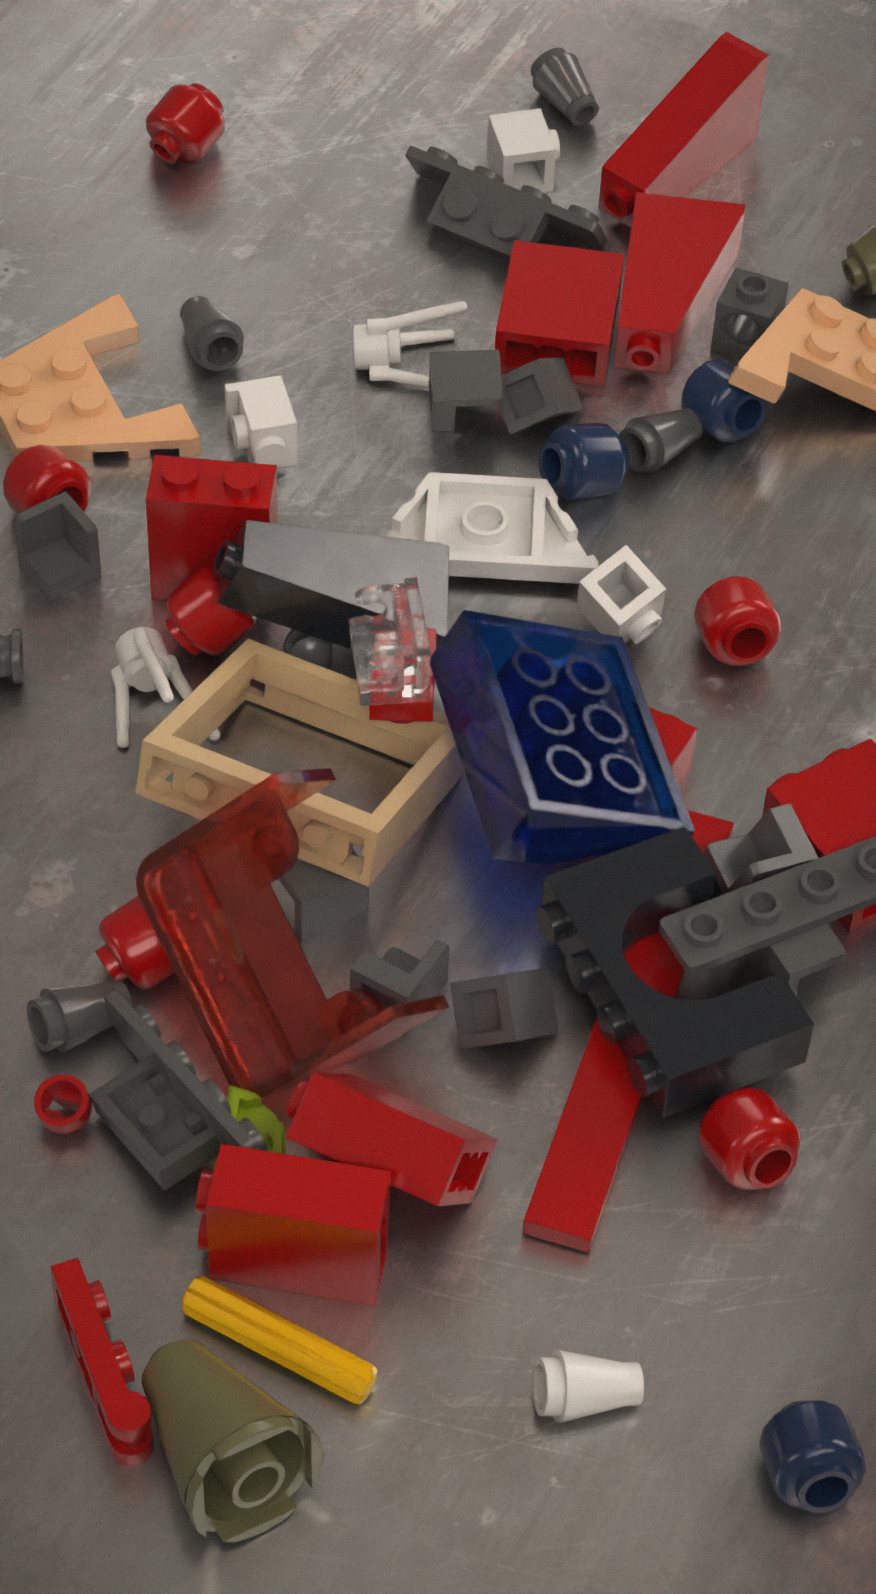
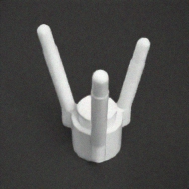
[354,301,467,389]
[110,627,221,749]

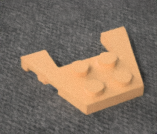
[728,288,876,411]
[0,294,201,462]

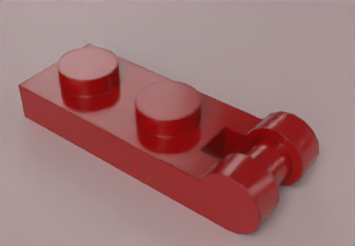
[50,1257,154,1466]

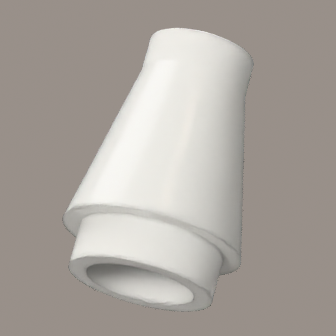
[532,1349,644,1423]

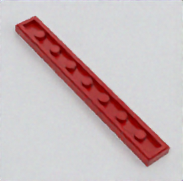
[522,806,734,1253]

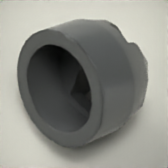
[283,629,332,669]

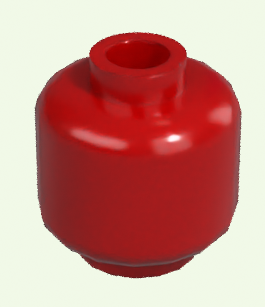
[146,83,225,164]
[3,444,91,513]
[165,565,257,656]
[694,576,781,667]
[94,892,198,990]
[698,1087,801,1191]

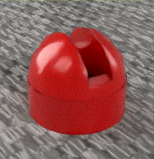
[34,1074,92,1135]

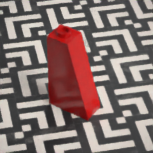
[598,32,769,227]
[614,192,745,374]

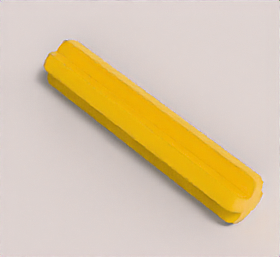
[182,1276,377,1404]

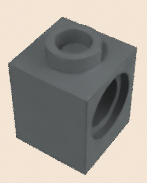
[710,267,789,361]

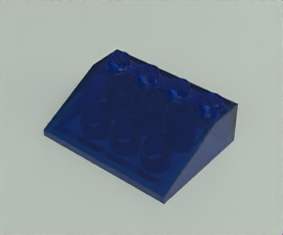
[428,610,695,865]

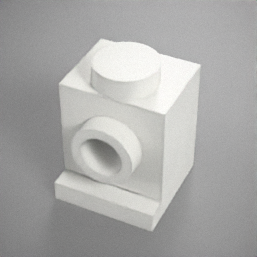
[225,375,298,468]

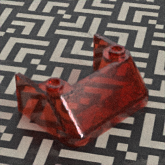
[136,768,449,1098]

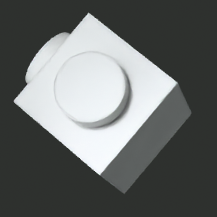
[487,108,560,193]
[577,545,666,650]

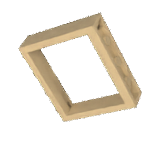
[135,639,473,887]

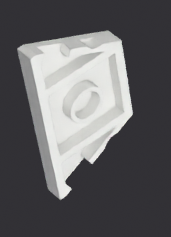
[386,472,598,584]

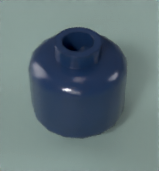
[681,359,766,443]
[539,422,629,501]
[759,1400,866,1513]

